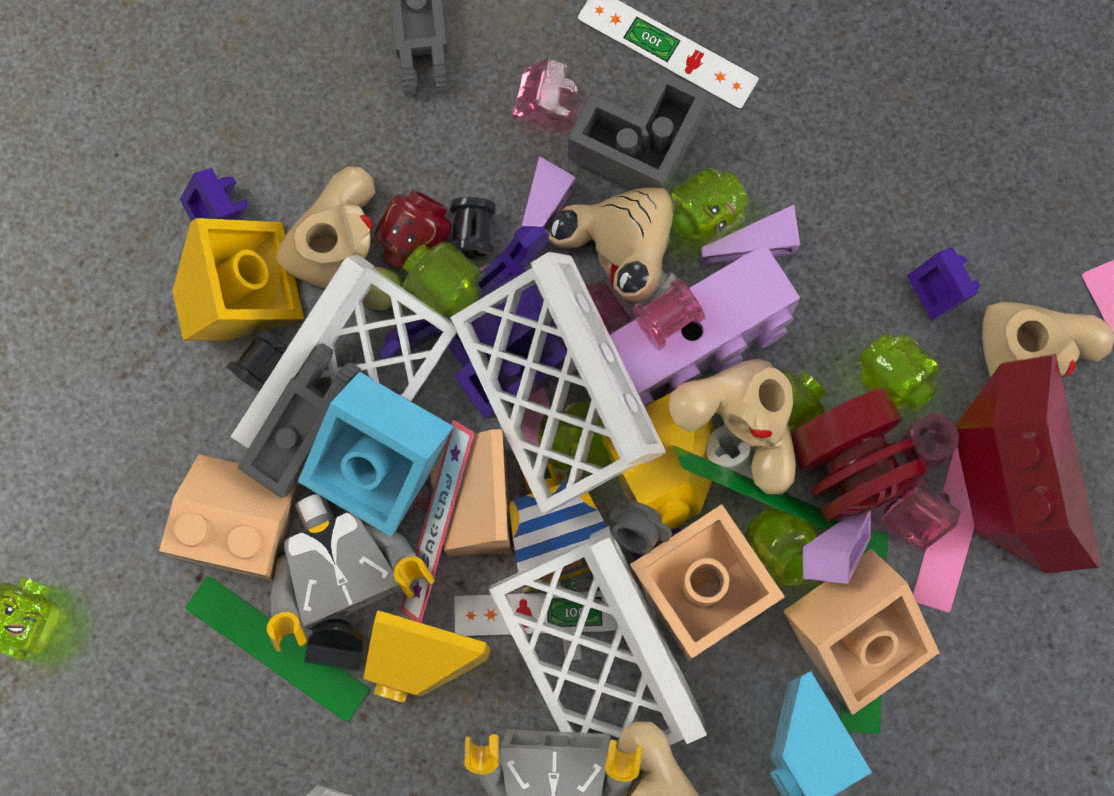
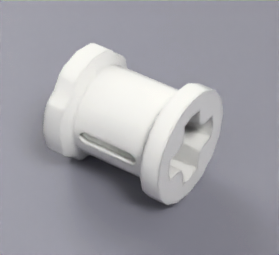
[706,425,757,479]

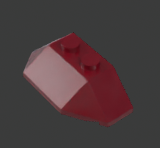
[953,353,1101,573]

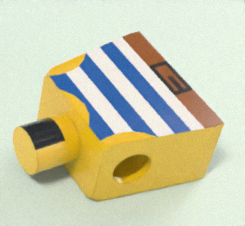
[508,458,607,594]

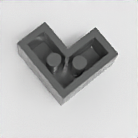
[568,71,710,190]

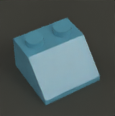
[298,372,454,537]
[769,671,872,796]

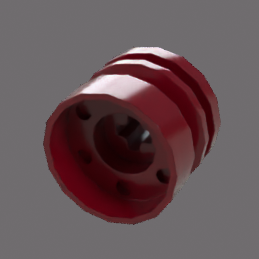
[791,388,930,522]

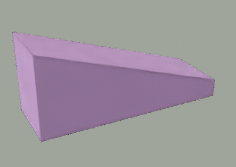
[522,156,575,230]
[699,205,800,266]
[803,511,871,584]

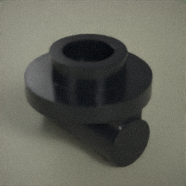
[304,619,363,671]

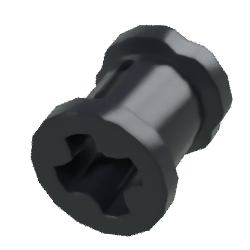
[447,197,496,260]
[226,325,288,393]

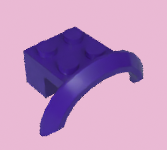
[379,226,568,419]

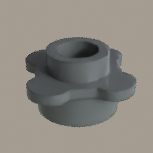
[610,501,672,554]

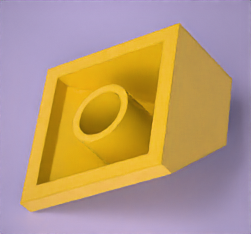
[172,218,304,341]
[600,379,715,530]
[363,610,491,704]

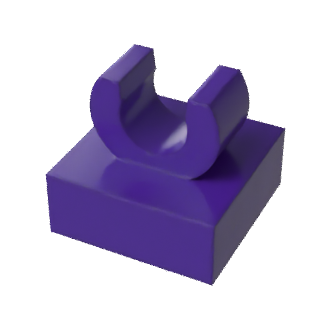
[179,168,249,221]
[907,247,980,321]

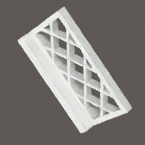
[450,252,667,514]
[231,254,457,448]
[489,526,707,750]

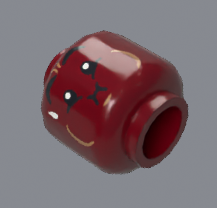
[374,189,452,271]

